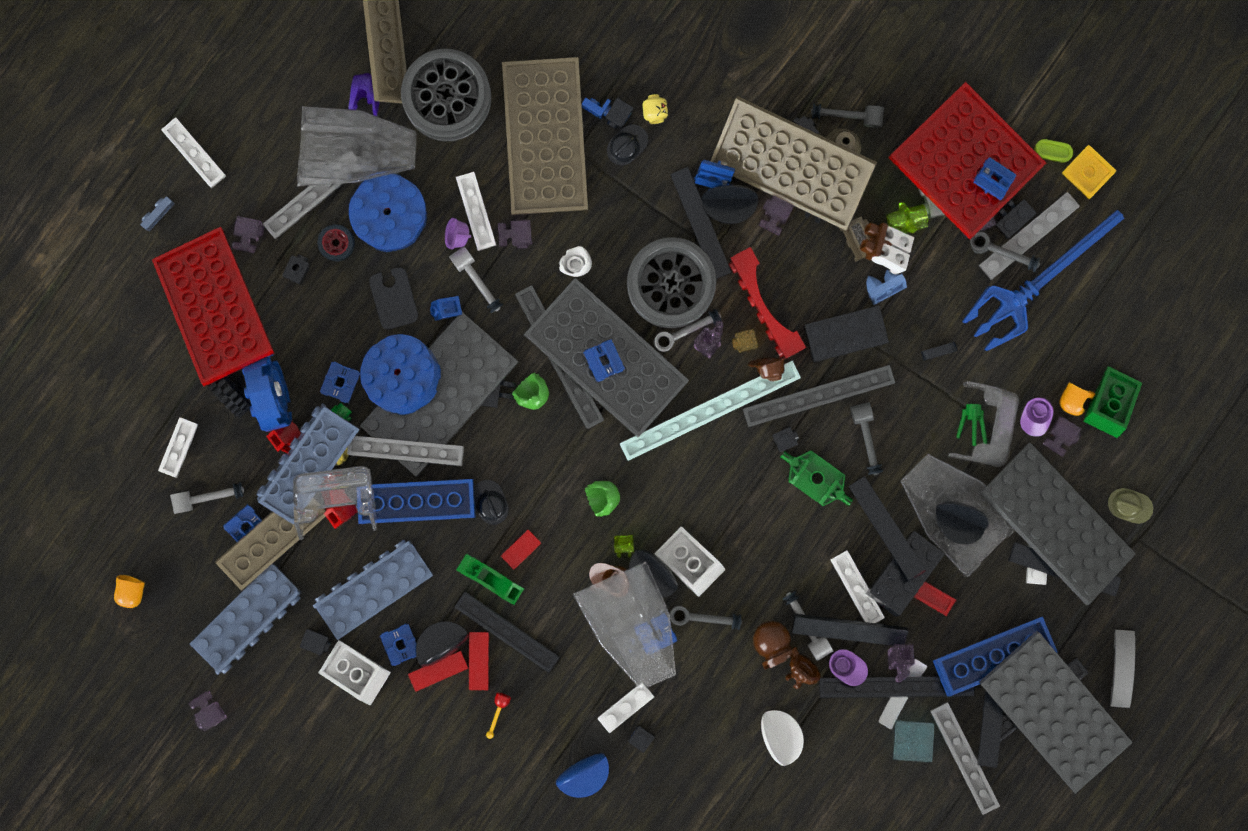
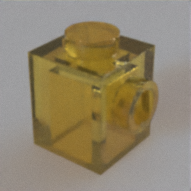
[732,329,758,353]

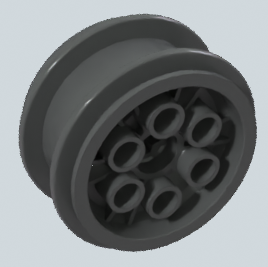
[401,49,491,141]
[627,237,716,328]

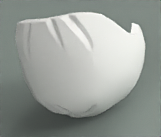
[559,246,592,277]

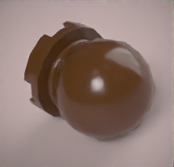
[753,621,799,670]

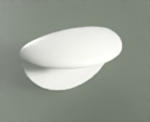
[761,710,804,766]

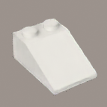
[654,527,726,597]
[318,640,391,705]

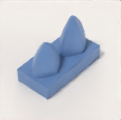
[866,270,907,305]

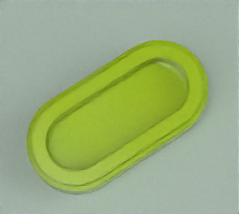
[1034,139,1073,163]

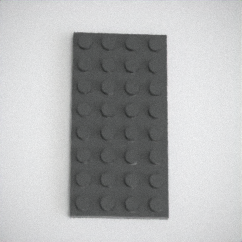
[524,278,689,438]
[360,312,519,477]
[980,443,1135,605]
[979,631,1133,794]

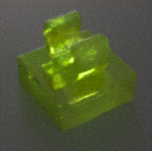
[614,535,634,558]

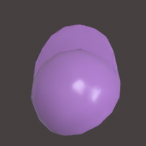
[1020,397,1054,436]
[829,650,868,686]

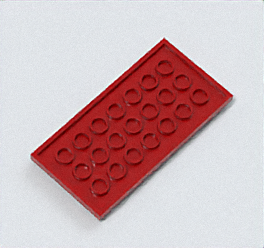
[152,227,274,386]

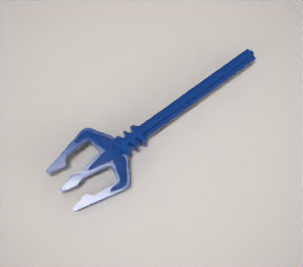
[962,210,1124,351]

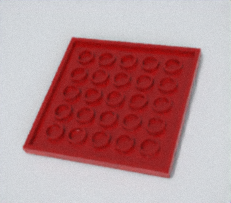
[888,82,1046,239]

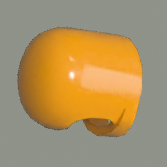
[1059,383,1095,416]
[114,575,145,608]

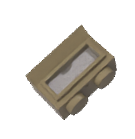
[839,216,871,262]

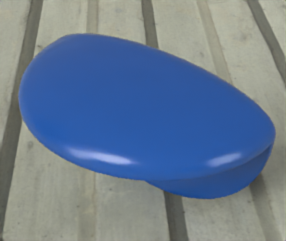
[556,753,609,798]

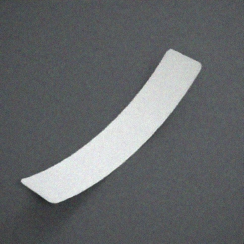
[879,659,927,729]

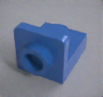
[582,98,611,119]
[430,296,463,321]

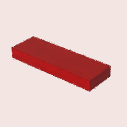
[469,632,489,690]
[408,651,469,692]

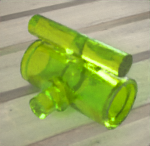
[886,202,928,233]

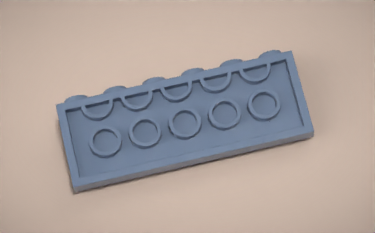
[256,403,359,525]
[313,540,434,640]
[190,563,302,675]

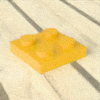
[1062,145,1116,199]

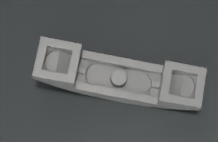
[1110,630,1135,708]

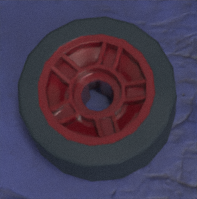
[317,224,355,262]

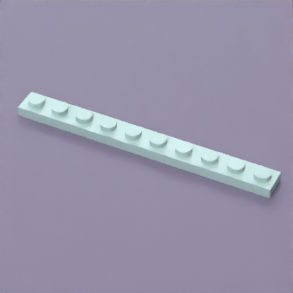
[620,361,801,461]

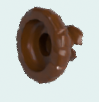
[785,654,821,689]

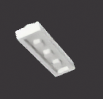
[161,117,226,188]
[456,172,496,251]
[830,550,885,623]

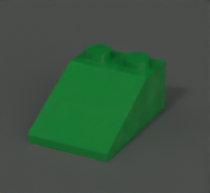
[1083,366,1142,438]

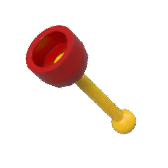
[486,692,511,739]

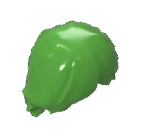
[512,372,549,410]
[585,481,620,517]

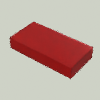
[501,529,541,570]
[914,582,956,616]

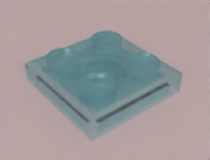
[893,721,934,762]

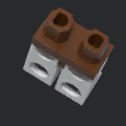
[860,223,914,275]

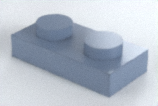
[140,196,175,232]

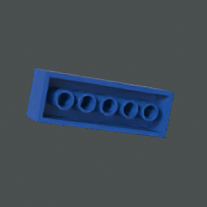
[357,479,476,524]
[933,617,1058,697]

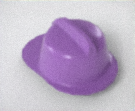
[445,218,471,250]

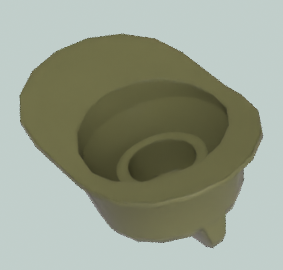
[1108,488,1153,524]

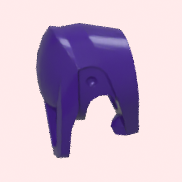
[348,73,380,116]

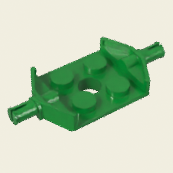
[780,451,853,506]

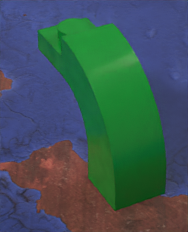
[456,554,524,605]

